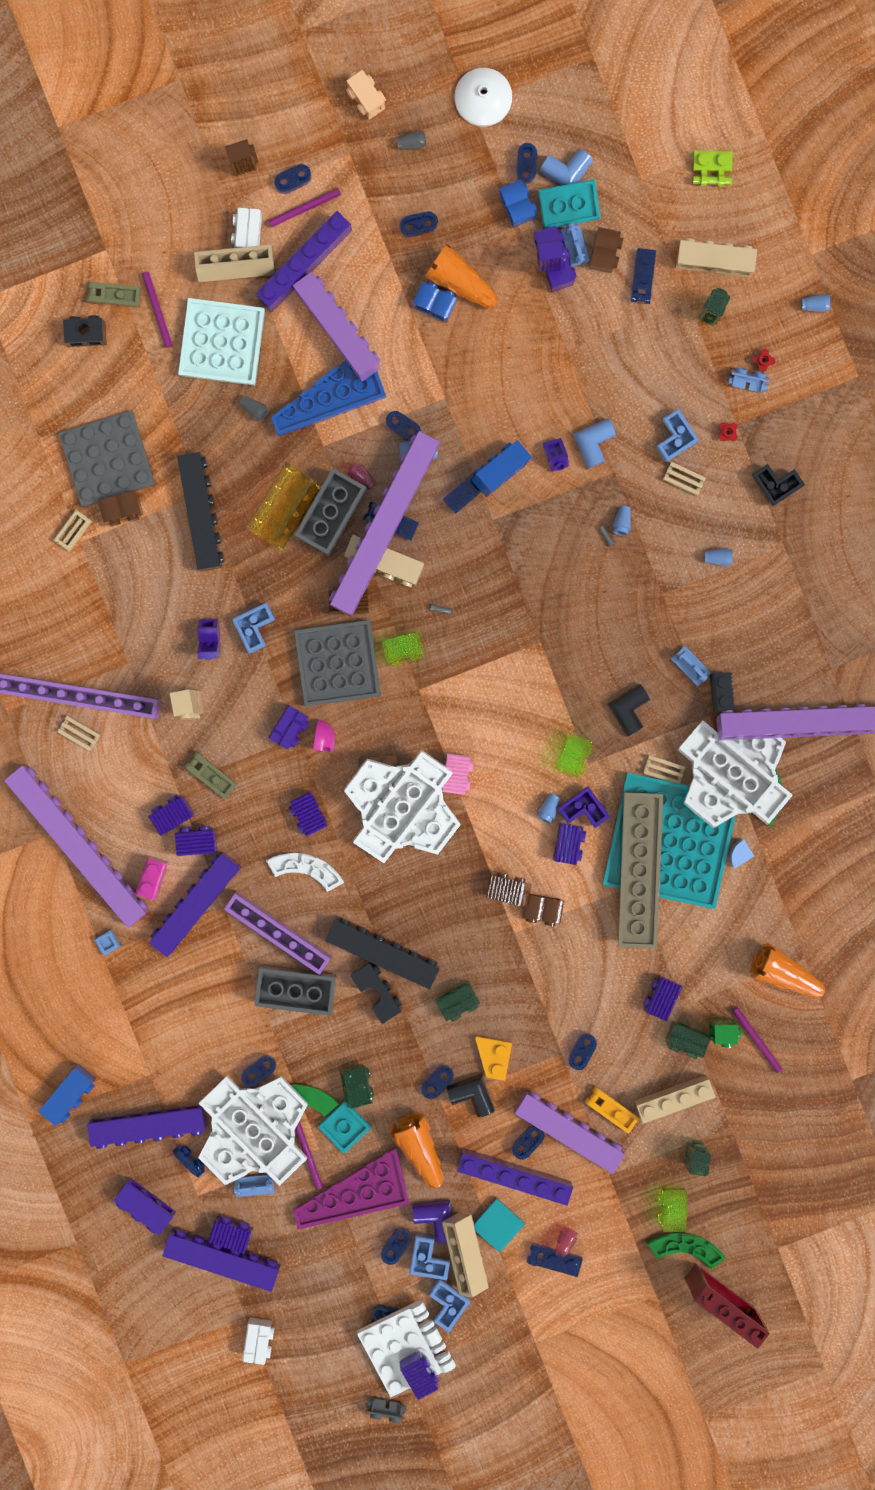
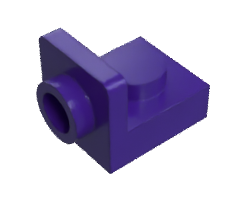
[543,438,569,472]

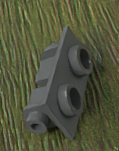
[367,1398,407,1423]

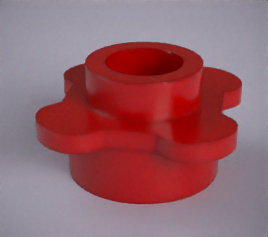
[752,349,775,372]
[719,422,738,442]

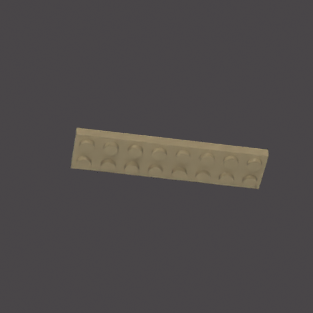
[618,792,663,948]

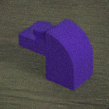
[197,619,221,660]

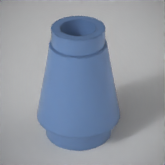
[802,293,830,313]
[612,506,631,536]
[705,547,733,567]
[537,793,560,823]

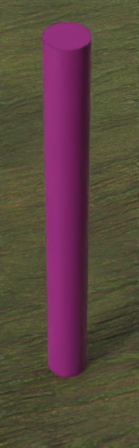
[268,188,341,227]
[142,272,173,348]
[732,1007,783,1073]
[295,1121,323,1190]

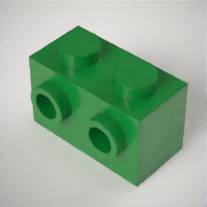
[709,1018,742,1048]

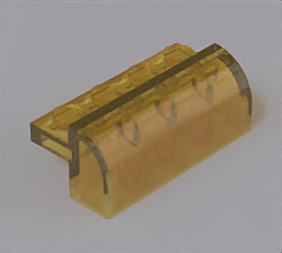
[246,462,322,551]

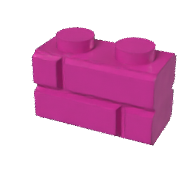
[135,856,169,900]

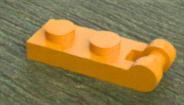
[584,1086,640,1134]

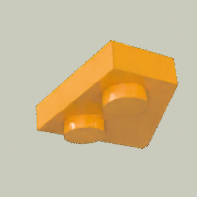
[475,1035,512,1081]

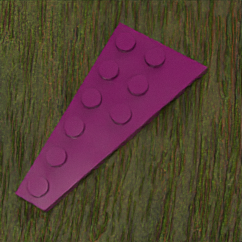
[293,1146,409,1230]

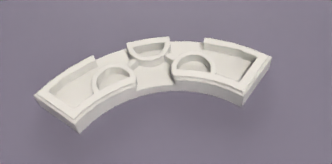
[266,853,344,892]

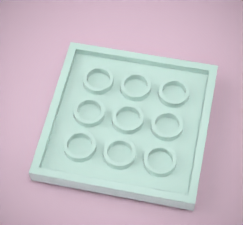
[178,298,265,386]

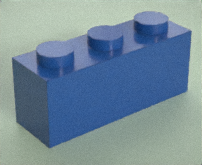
[471,440,532,498]
[38,1064,96,1127]

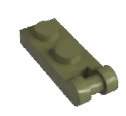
[86,282,142,308]
[184,751,238,799]

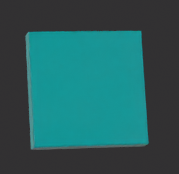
[318,1099,372,1154]
[474,1197,525,1252]

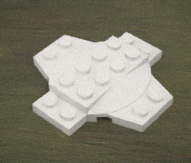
[678,721,792,828]
[344,750,461,863]
[198,1075,308,1186]

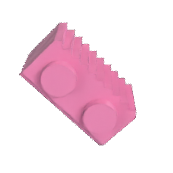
[442,753,473,795]

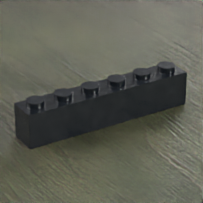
[177,452,225,572]
[325,917,440,990]

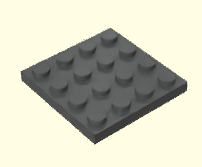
[59,411,156,507]
[294,620,381,707]

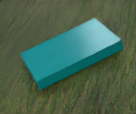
[537,179,601,229]

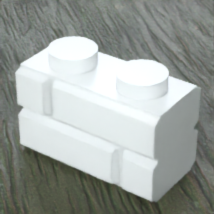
[231,208,262,248]
[242,1317,275,1365]

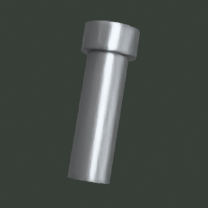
[599,526,616,547]
[430,604,452,615]

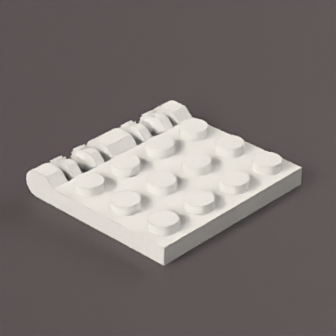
[357,1300,456,1397]

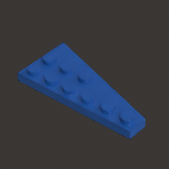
[271,347,387,437]

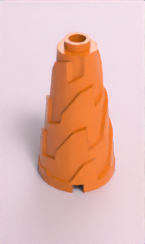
[425,244,499,309]
[749,943,825,999]
[389,1112,444,1189]

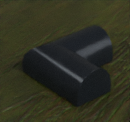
[751,464,805,507]
[607,684,650,737]
[446,1074,495,1117]

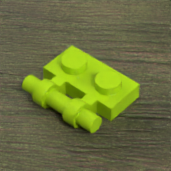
[693,150,733,187]

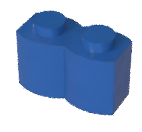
[498,180,537,228]
[412,281,457,323]

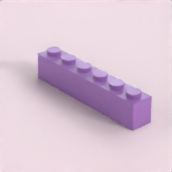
[293,272,381,382]
[224,891,332,975]
[514,1090,625,1174]

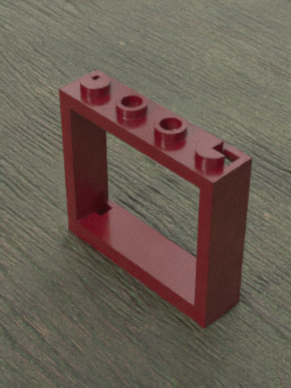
[685,1263,770,1349]

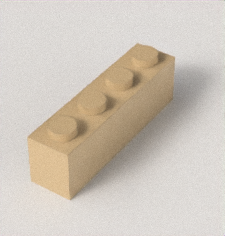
[675,238,757,278]
[194,245,275,282]
[344,535,424,588]
[170,689,205,720]
[634,1075,716,1124]
[442,1213,489,1298]

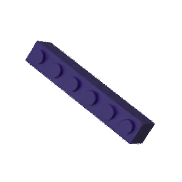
[256,211,352,313]
[150,852,242,957]
[87,1105,207,1149]
[457,1148,573,1206]
[162,1229,281,1292]

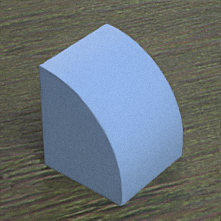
[729,839,754,868]

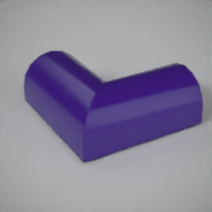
[557,786,610,828]
[412,1200,452,1243]

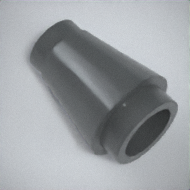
[397,129,427,150]
[239,396,269,422]

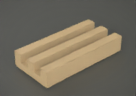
[663,462,706,496]
[54,509,93,552]
[57,716,101,751]
[643,755,686,784]

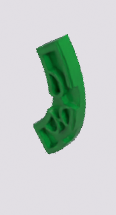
[291,1084,339,1117]
[646,1232,726,1269]

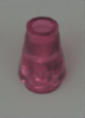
[347,462,376,490]
[555,1227,578,1258]

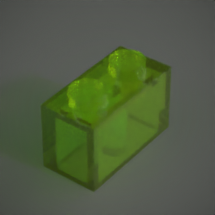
[381,632,424,666]
[555,733,593,777]
[658,1188,687,1232]

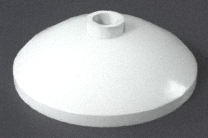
[455,68,512,127]

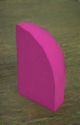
[313,719,335,752]

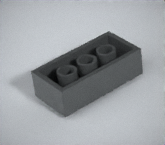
[294,468,367,557]
[254,965,337,1016]

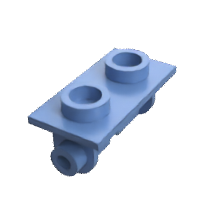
[561,223,590,267]
[728,367,770,393]
[671,646,711,686]
[234,1174,275,1197]

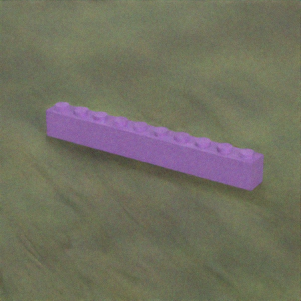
[329,431,440,617]
[0,674,162,719]
[716,704,875,741]
[4,765,149,928]

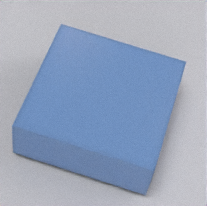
[94,930,121,956]

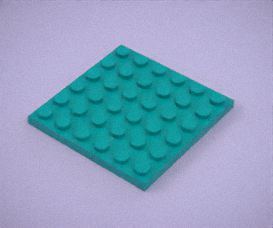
[602,772,736,909]

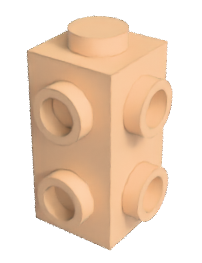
[346,70,386,120]

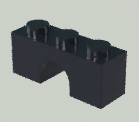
[350,962,403,1024]

